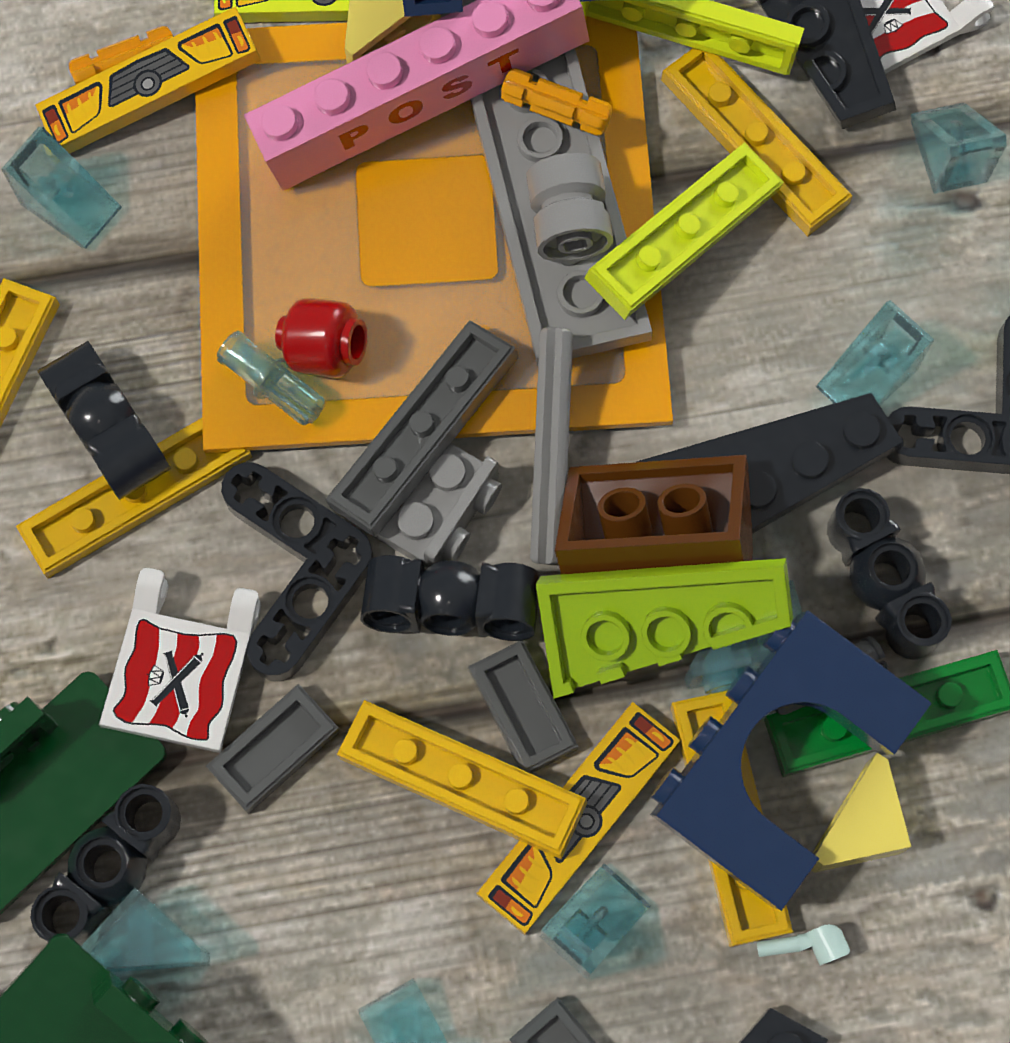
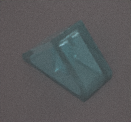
[911,102,1007,194]
[1,127,122,249]
[816,300,934,406]
[540,863,651,980]
[82,888,210,973]

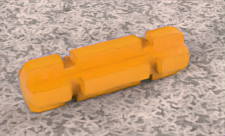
[68,26,173,84]
[501,68,612,136]

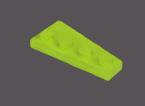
[536,558,793,699]

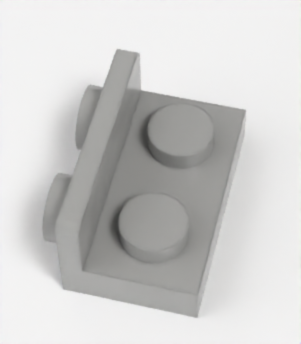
[376,443,502,569]

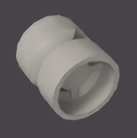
[526,153,613,262]

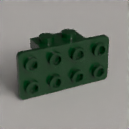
[0,671,167,915]
[0,933,208,1043]

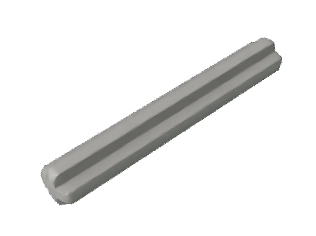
[530,327,573,564]

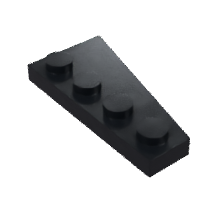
[756,0,896,129]
[636,393,903,534]

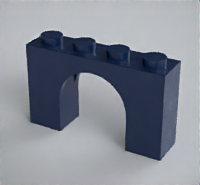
[650,610,932,911]

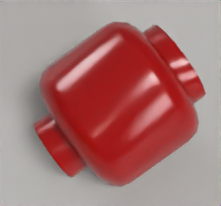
[275,298,368,378]

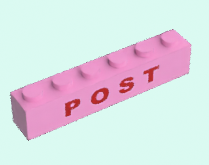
[244,0,590,191]

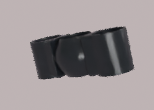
[37,341,171,500]
[827,488,952,660]
[360,555,541,641]
[30,784,181,946]

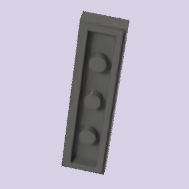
[325,320,519,538]

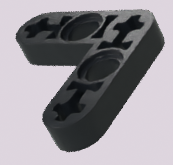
[886,316,1010,474]
[221,462,373,681]

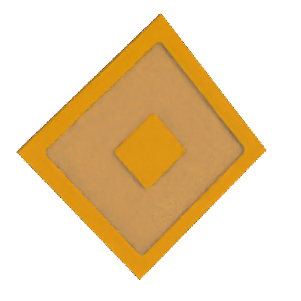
[195,15,673,453]

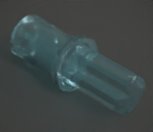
[217,331,325,425]

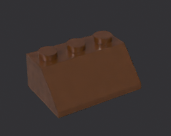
[554,455,753,574]

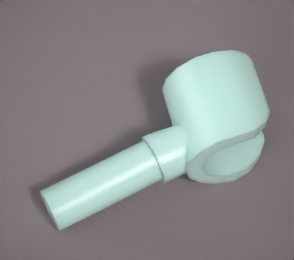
[757,924,850,966]

